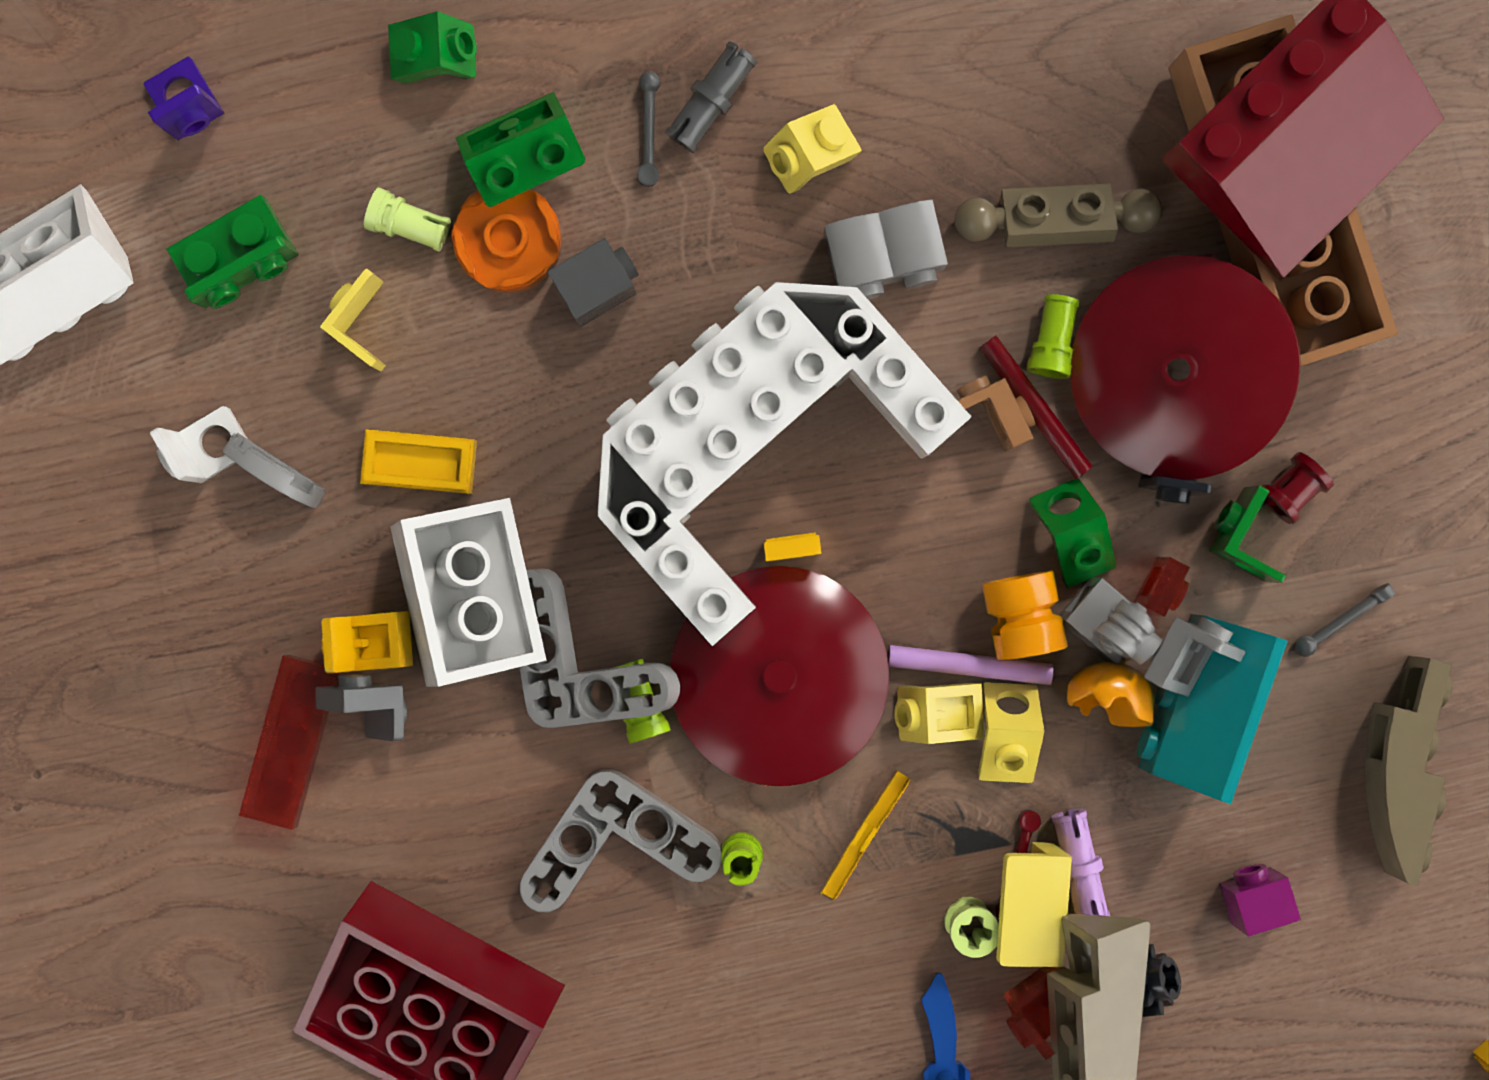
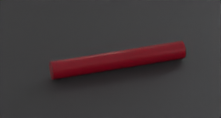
[979,335,1093,479]

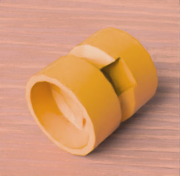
[982,570,1068,660]

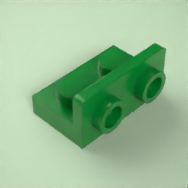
[455,92,586,207]
[166,194,299,309]

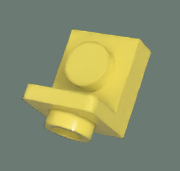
[894,683,984,744]

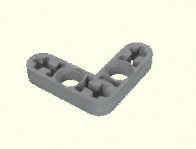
[520,568,680,728]
[520,769,721,912]

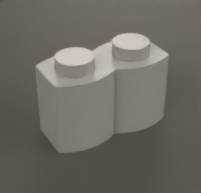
[824,200,948,300]

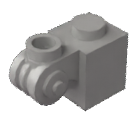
[1059,578,1162,665]

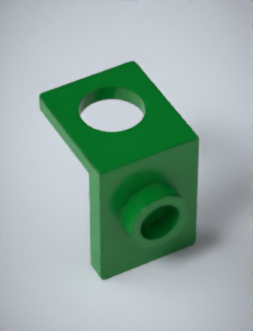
[1029,478,1117,588]
[1209,485,1286,583]

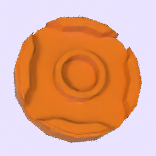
[451,189,563,293]

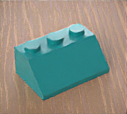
[1137,614,1288,804]

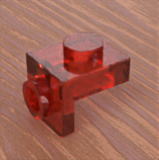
[1003,966,1065,1060]

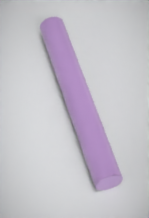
[888,645,1053,685]

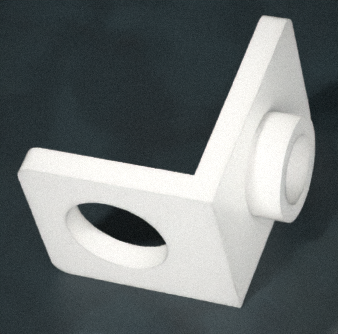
[150,406,248,483]

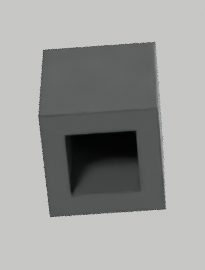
[547,238,639,327]

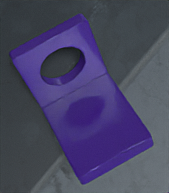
[144,56,224,141]

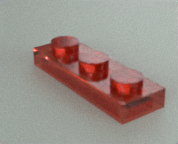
[239,654,340,830]

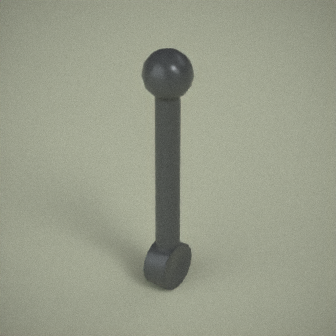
[637,71,660,187]
[1295,583,1395,657]

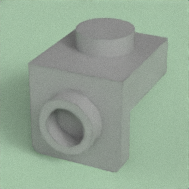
[1144,617,1246,697]

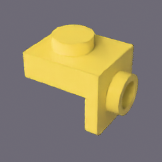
[763,104,862,194]

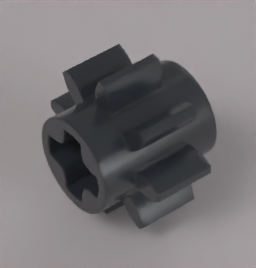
[1142,944,1181,1017]

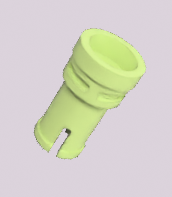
[364,187,451,252]

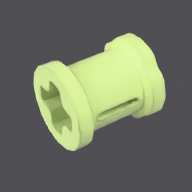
[944,897,999,958]

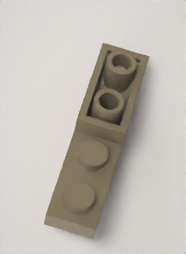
[1365,655,1453,886]

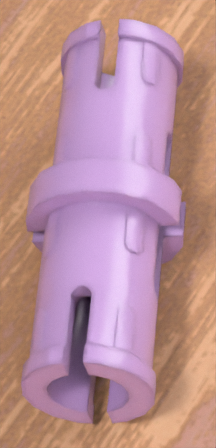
[1051,808,1110,916]

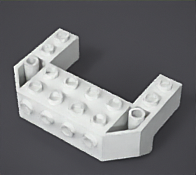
[598,282,972,646]

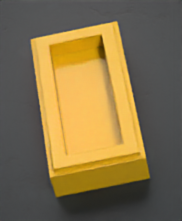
[360,429,477,494]

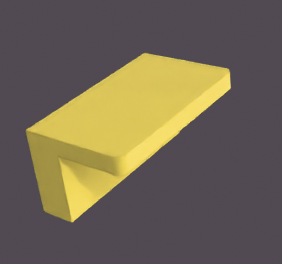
[996,842,1072,967]

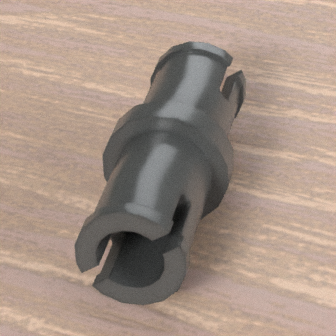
[665,41,757,153]

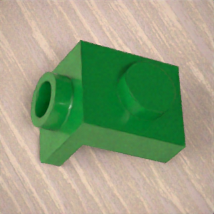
[388,11,477,84]

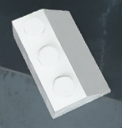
[0,184,134,365]
[390,498,547,687]

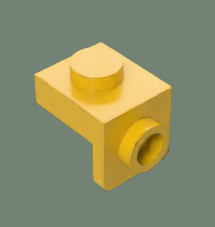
[321,611,413,674]

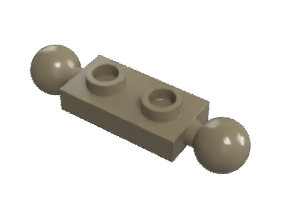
[955,183,1162,248]

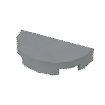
[222,432,327,508]

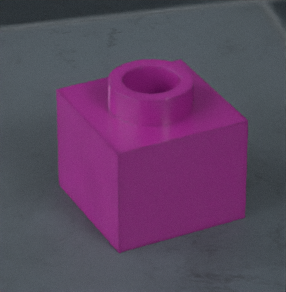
[1219,864,1301,937]

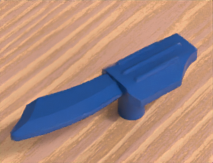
[921,972,970,1080]

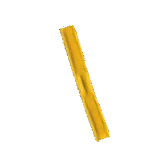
[820,770,911,901]

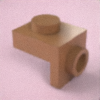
[957,375,1035,451]

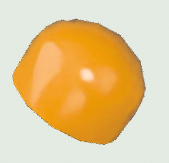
[1067,662,1153,727]

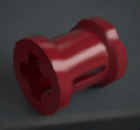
[1262,452,1334,524]

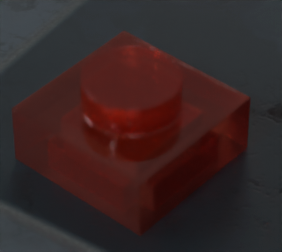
[1134,557,1190,617]

